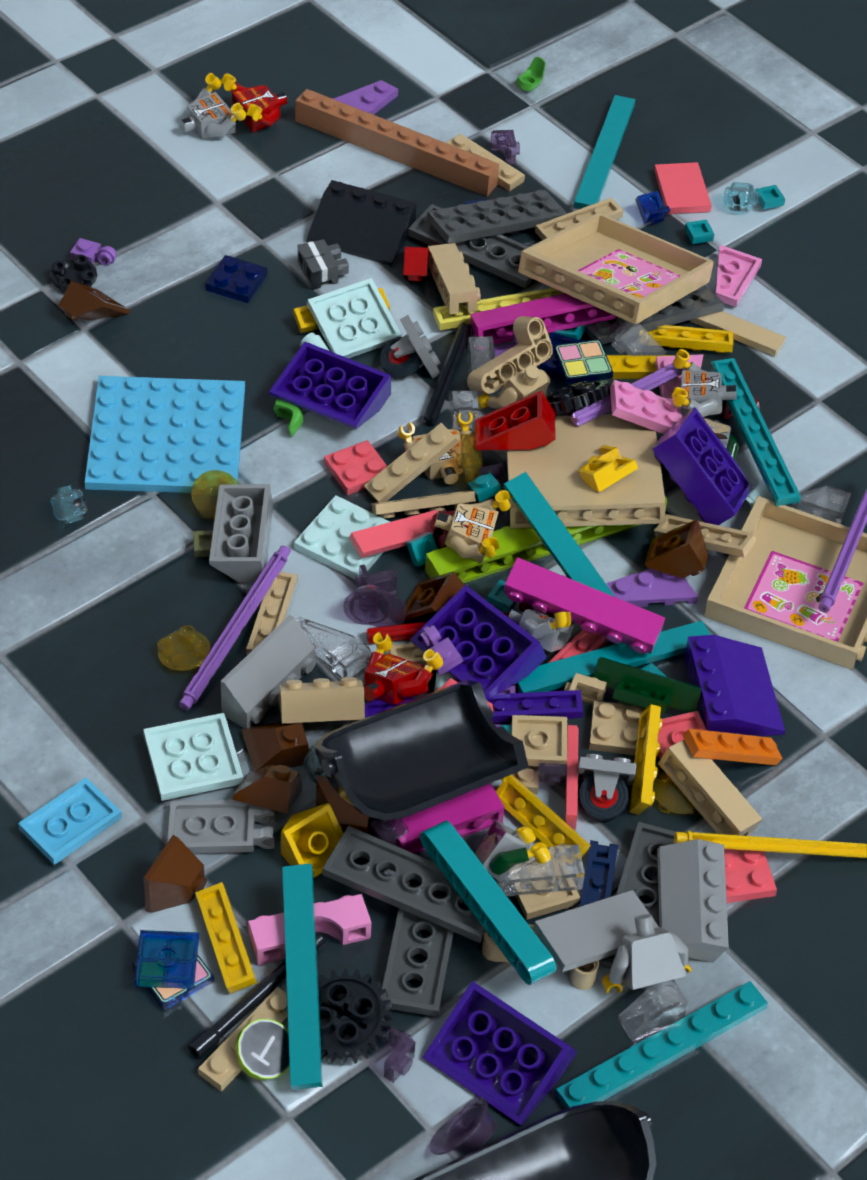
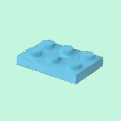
[18,778,122,865]

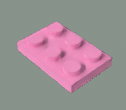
[610,380,682,434]

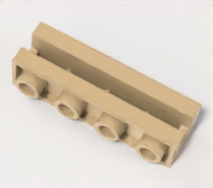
[428,243,481,314]
[658,740,762,836]

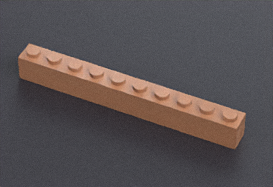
[295,89,499,197]

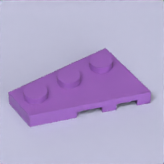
[334,80,398,115]
[606,569,698,607]

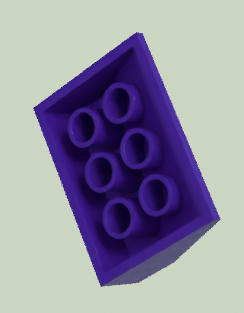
[269,342,391,429]
[652,407,753,525]
[410,585,547,700]
[684,635,785,736]
[422,981,578,1126]

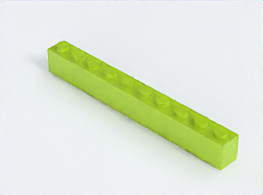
[425,497,667,583]

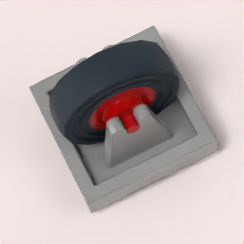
[380,315,441,379]
[578,754,636,821]

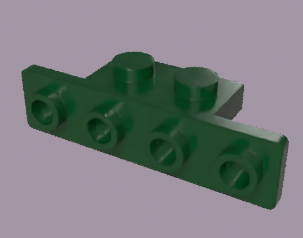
[593,657,702,714]

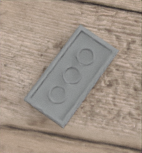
[533,890,659,972]

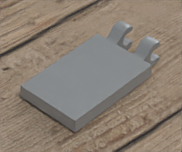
[167,799,276,854]

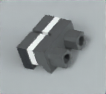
[297,239,349,290]

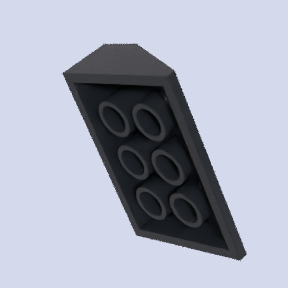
[306,180,417,266]

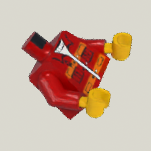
[221,73,287,133]
[363,632,443,704]

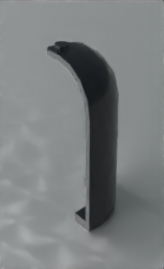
[315,680,529,821]
[413,1101,657,1180]

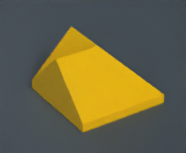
[281,803,344,878]

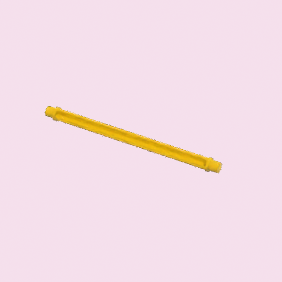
[674,830,867,858]

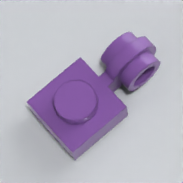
[70,238,116,266]
[420,625,463,676]

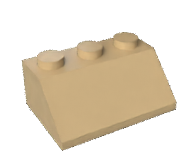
[279,677,365,724]

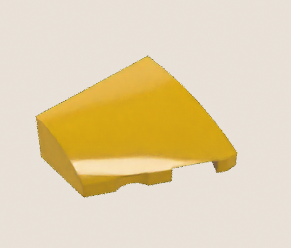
[578,445,638,492]

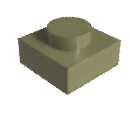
[193,530,213,557]

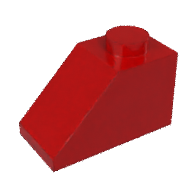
[403,247,428,281]

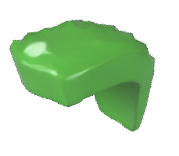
[515,57,546,92]
[274,399,304,437]

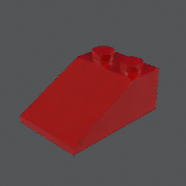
[475,390,556,450]

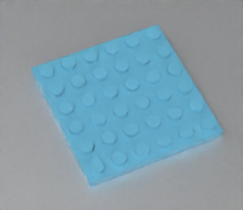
[85,376,245,494]

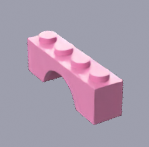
[248,894,372,966]

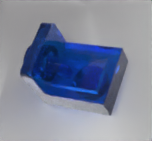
[635,191,670,224]

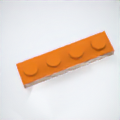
[683,728,783,766]

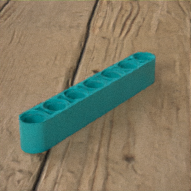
[420,820,556,985]

